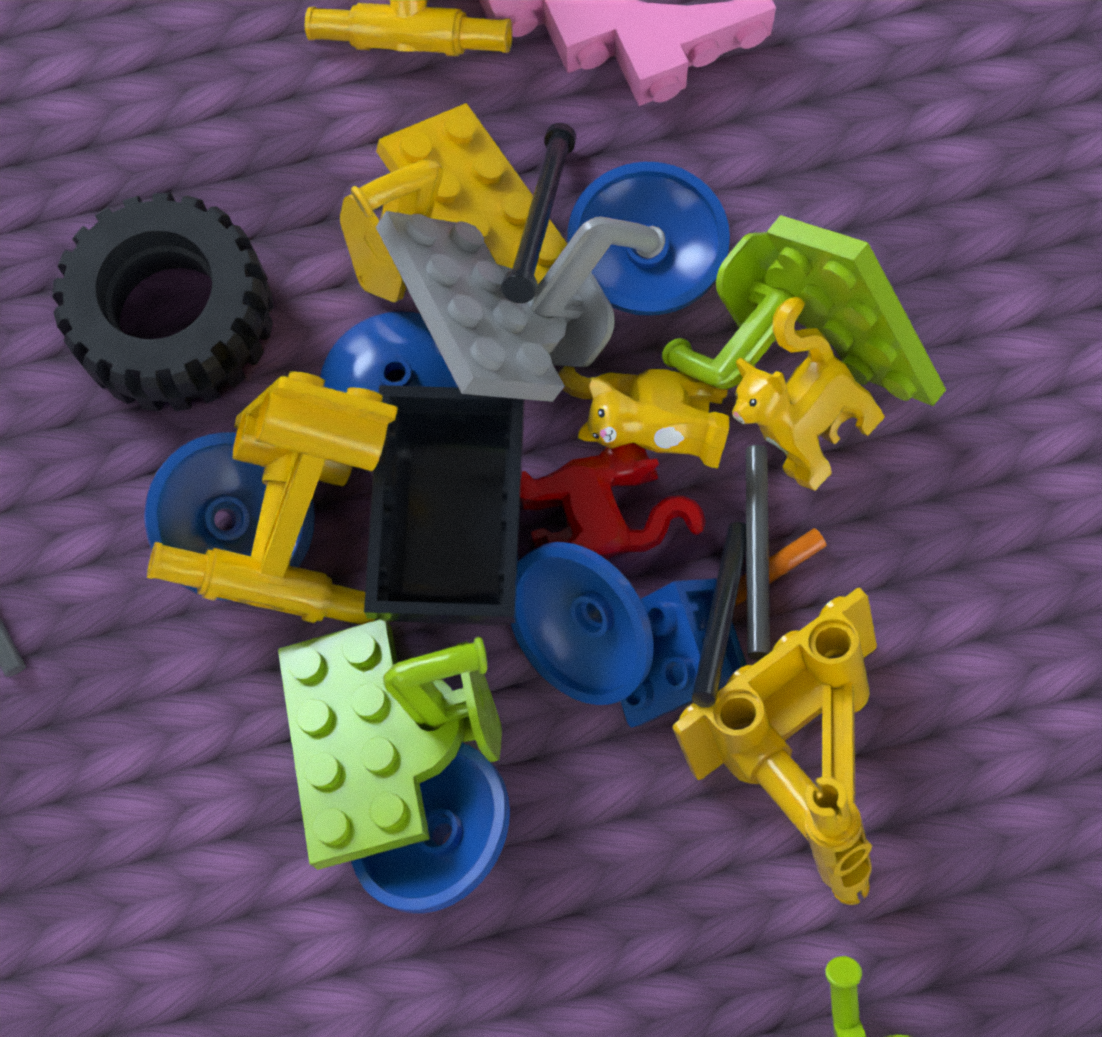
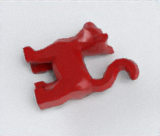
[521,442,706,559]

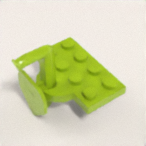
[662,215,946,406]
[278,619,502,870]

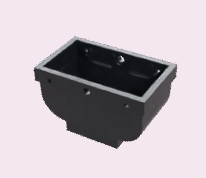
[364,385,525,625]

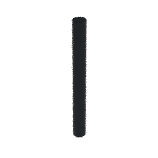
[692,522,746,708]

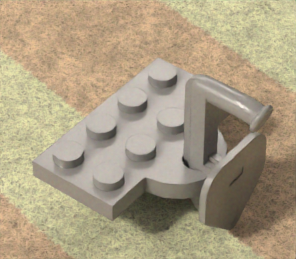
[376,211,665,402]

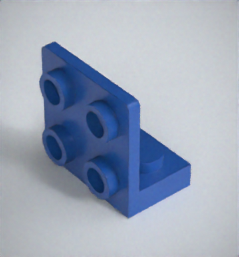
[620,578,747,728]

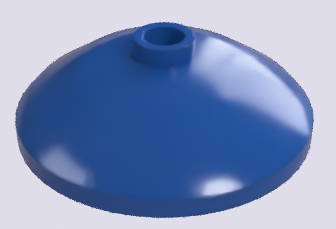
[567,162,730,316]
[320,311,458,393]
[144,432,315,601]
[511,542,653,705]
[351,743,510,914]

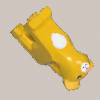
[732,296,885,491]
[558,366,729,469]

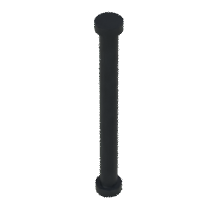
[501,123,577,303]

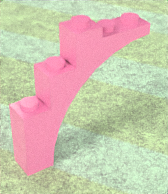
[479,0,776,106]

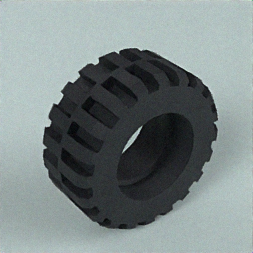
[52,193,274,411]

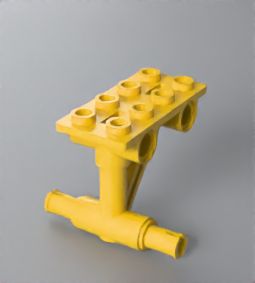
[305,0,512,56]
[147,372,398,625]
[672,588,877,905]

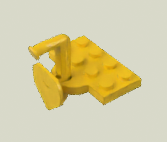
[340,103,567,302]

